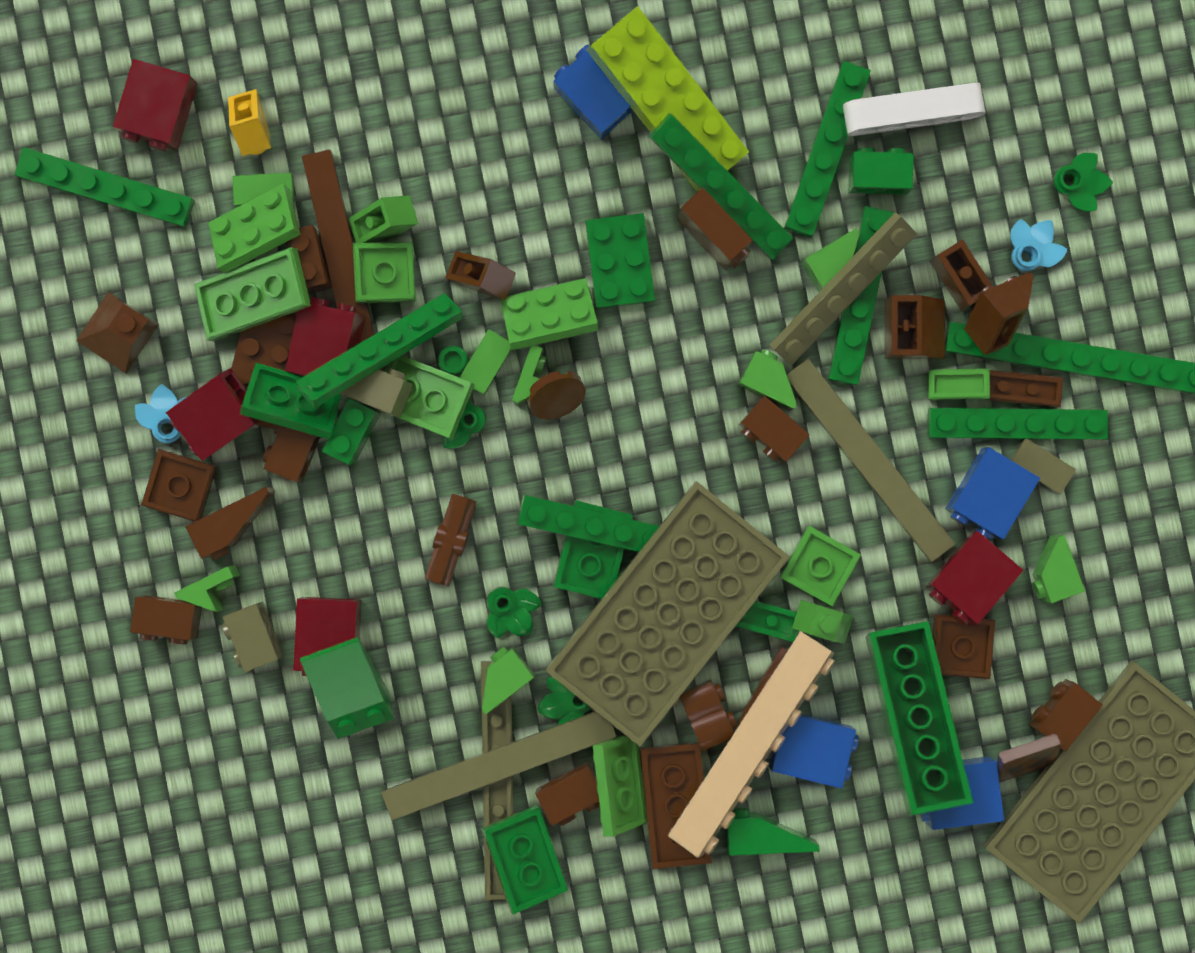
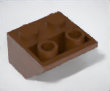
[964,272,1034,355]
[885,295,945,359]

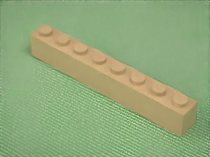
[668,631,835,857]

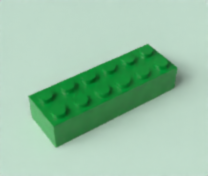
[865,621,973,815]

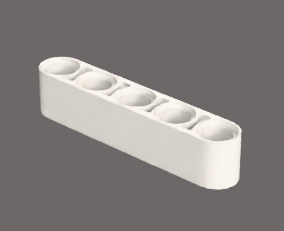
[842,83,986,136]

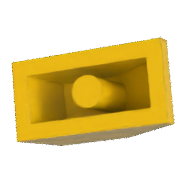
[228,89,271,156]

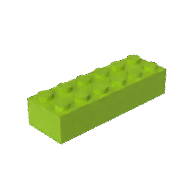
[586,6,749,192]

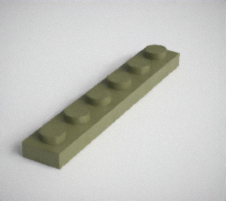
[770,212,917,366]

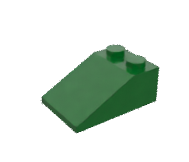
[300,637,394,739]

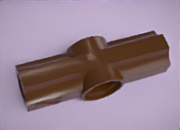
[425,494,477,586]

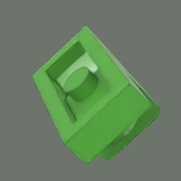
[512,345,547,404]
[174,565,240,612]

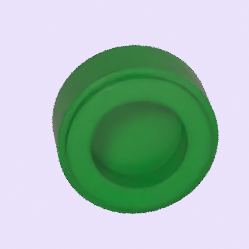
[438,346,468,376]

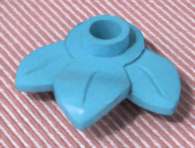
[1010,219,1067,272]
[135,384,186,443]

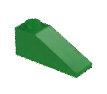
[726,808,820,856]

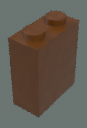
[677,187,753,271]

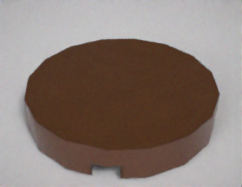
[526,371,586,420]

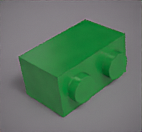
[848,147,914,195]
[322,398,381,466]

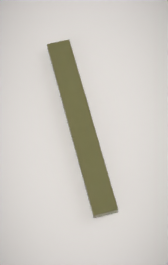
[787,358,955,562]
[481,661,514,901]
[381,711,617,821]

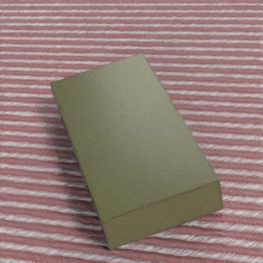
[1010,438,1076,495]

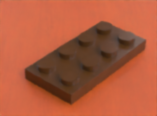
[231,313,297,429]
[640,742,712,869]

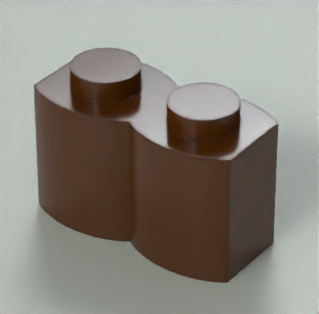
[680,679,738,751]

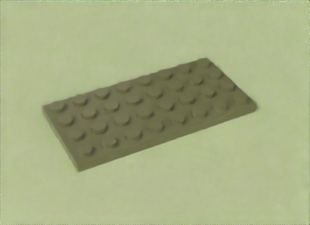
[545,481,790,746]
[983,661,1195,924]

